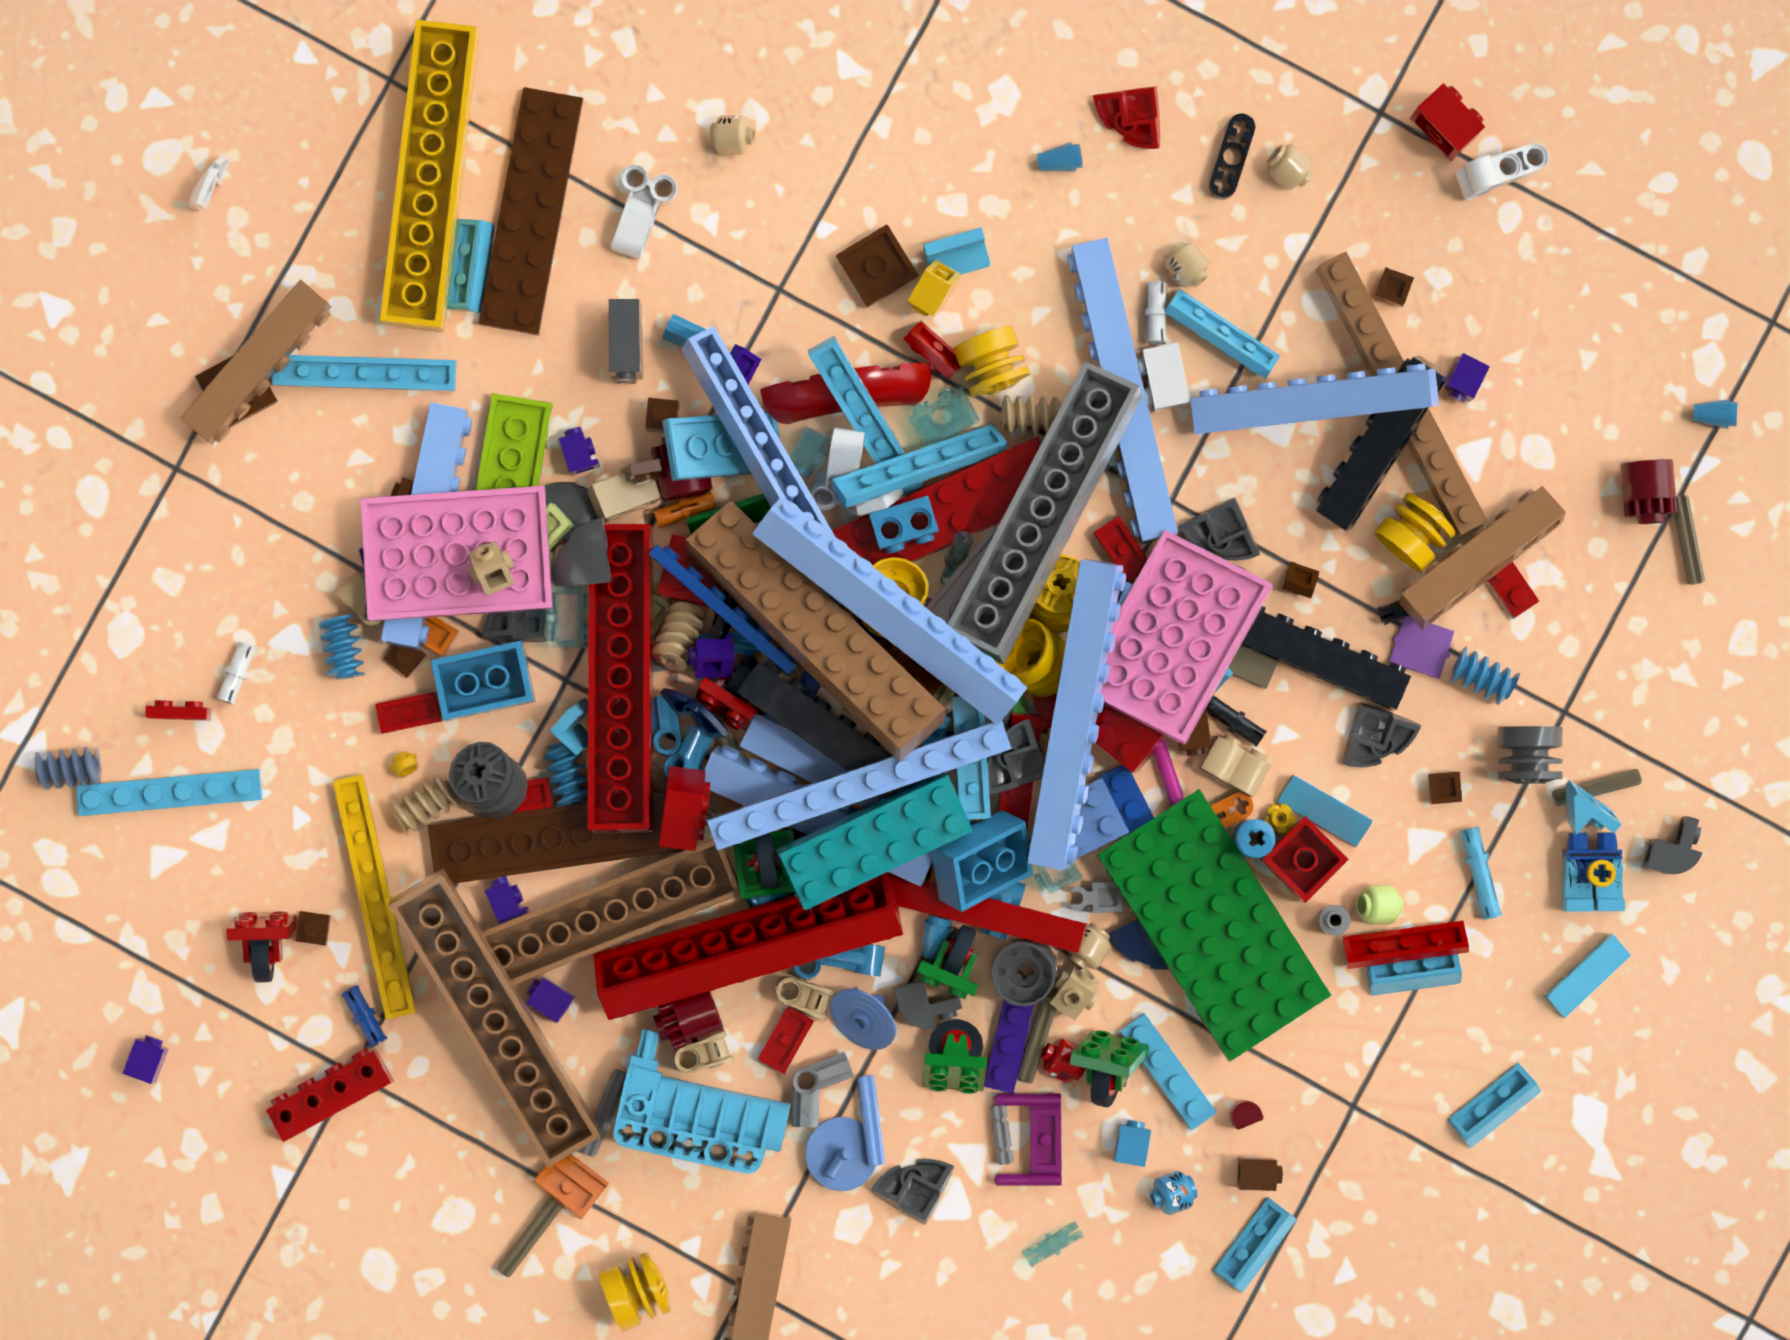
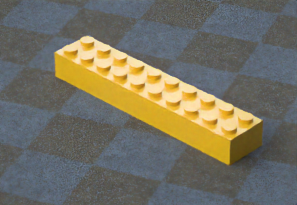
[380,19,480,332]

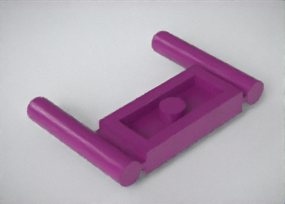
[994,1093,1062,1186]

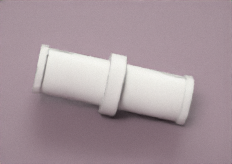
[1145,281,1169,345]
[216,641,257,705]

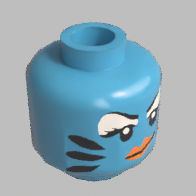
[1149,1171,1197,1215]

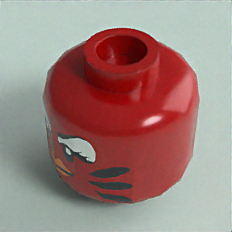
[1041,1038,1086,1083]

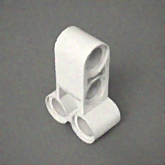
[1454,143,1549,201]
[611,164,679,260]
[811,427,865,516]

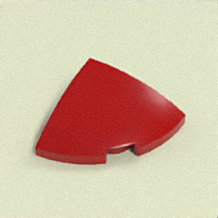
[1093,86,1160,149]

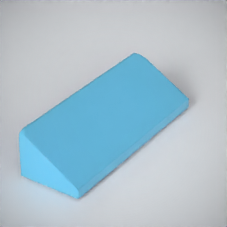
[447,219,495,313]
[1277,775,1373,847]
[1544,933,1631,1018]
[1367,954,1462,996]
[1447,1062,1541,1148]
[1213,1197,1297,1292]

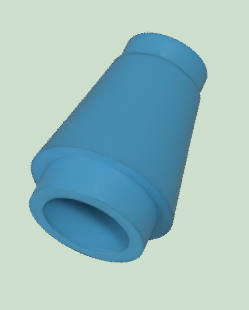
[1037,142,1083,172]
[1693,399,1738,429]
[922,914,954,960]

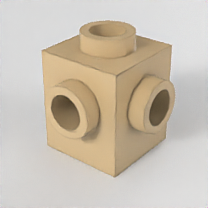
[467,541,515,596]
[1050,965,1100,1021]

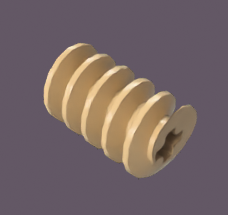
[1001,395,1061,435]
[652,602,707,672]
[391,775,461,836]

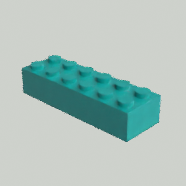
[775,772,973,910]

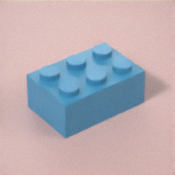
[430,641,536,722]
[931,810,1033,912]

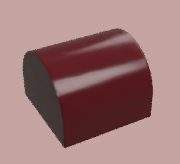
[1229,1100,1264,1130]

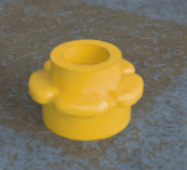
[389,751,419,778]
[1265,804,1295,834]

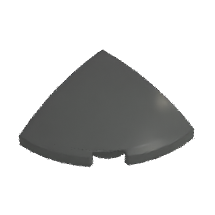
[545,482,598,541]
[1179,497,1260,561]
[553,517,612,586]
[482,609,549,642]
[1343,702,1421,767]
[988,718,1045,796]
[871,1159,954,1225]

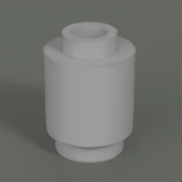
[1317,905,1350,935]

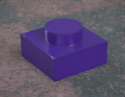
[730,344,762,385]

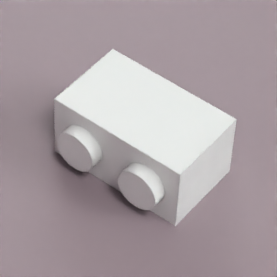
[1137,343,1191,412]

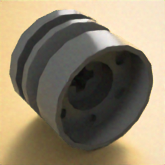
[1498,726,1563,784]
[449,742,528,819]
[991,938,1058,1007]

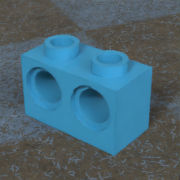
[869,496,939,554]

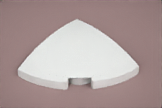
[187,155,230,211]

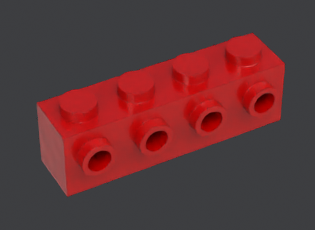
[266,1048,395,1142]

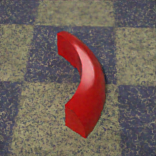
[760,363,931,425]

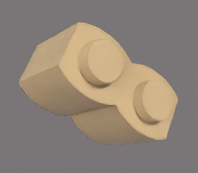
[1199,734,1272,798]

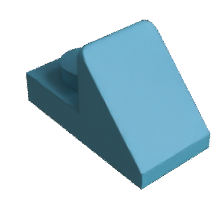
[1566,780,1622,835]

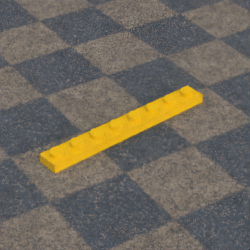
[333,774,417,1020]

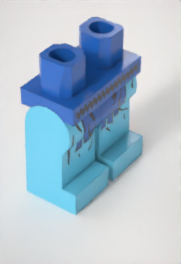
[1562,832,1625,912]

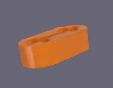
[1210,792,1254,829]

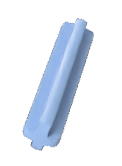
[857,1075,885,1166]

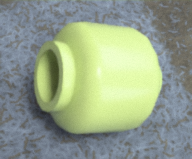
[1356,885,1404,925]

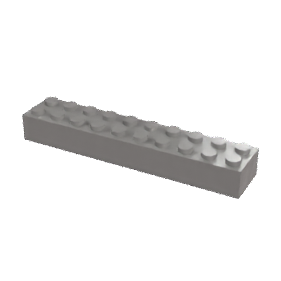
[947,361,1142,665]

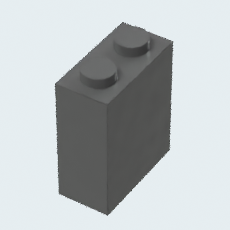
[608,299,643,385]

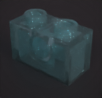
[909,386,980,447]

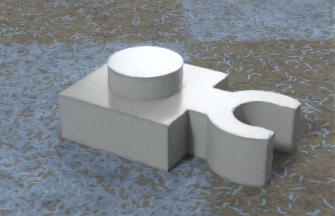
[1070,882,1124,913]

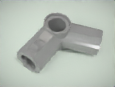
[792,1052,854,1128]

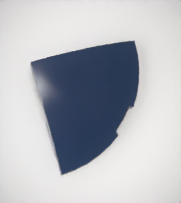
[660,688,729,738]
[1109,919,1169,970]

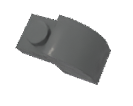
[1642,816,1703,874]
[894,981,962,1029]

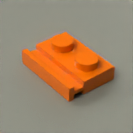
[533,1154,609,1220]

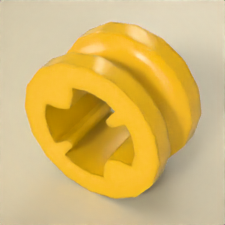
[1586,860,1616,887]

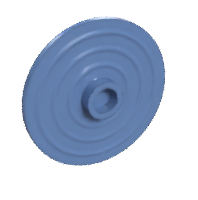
[830,986,896,1050]
[805,1117,876,1191]

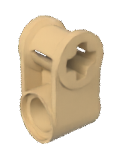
[335,572,385,629]
[775,976,836,1021]
[674,1031,735,1074]

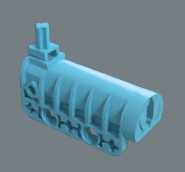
[614,1029,791,1174]

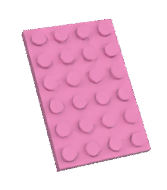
[360,486,553,622]
[1101,530,1273,745]

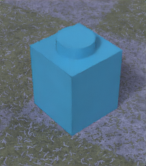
[1113,1119,1151,1167]

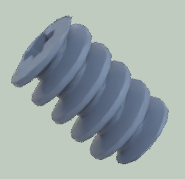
[34,747,102,790]

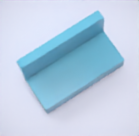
[923,227,991,275]
[550,698,588,755]

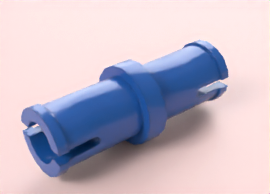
[341,985,388,1048]

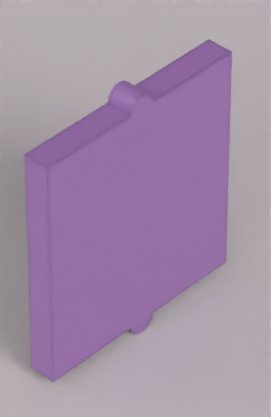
[1388,616,1455,679]

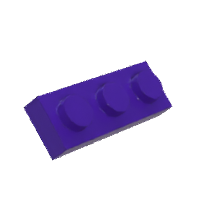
[984,1000,1034,1094]

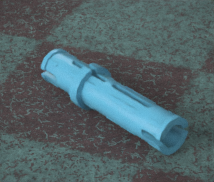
[1460,826,1502,920]

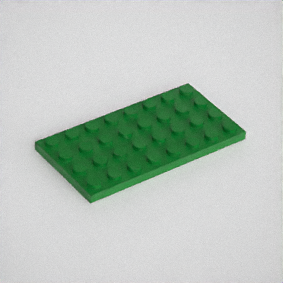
[1096,789,1332,1062]

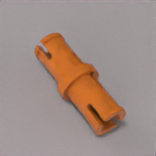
[653,491,717,528]

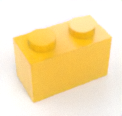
[907,259,961,317]

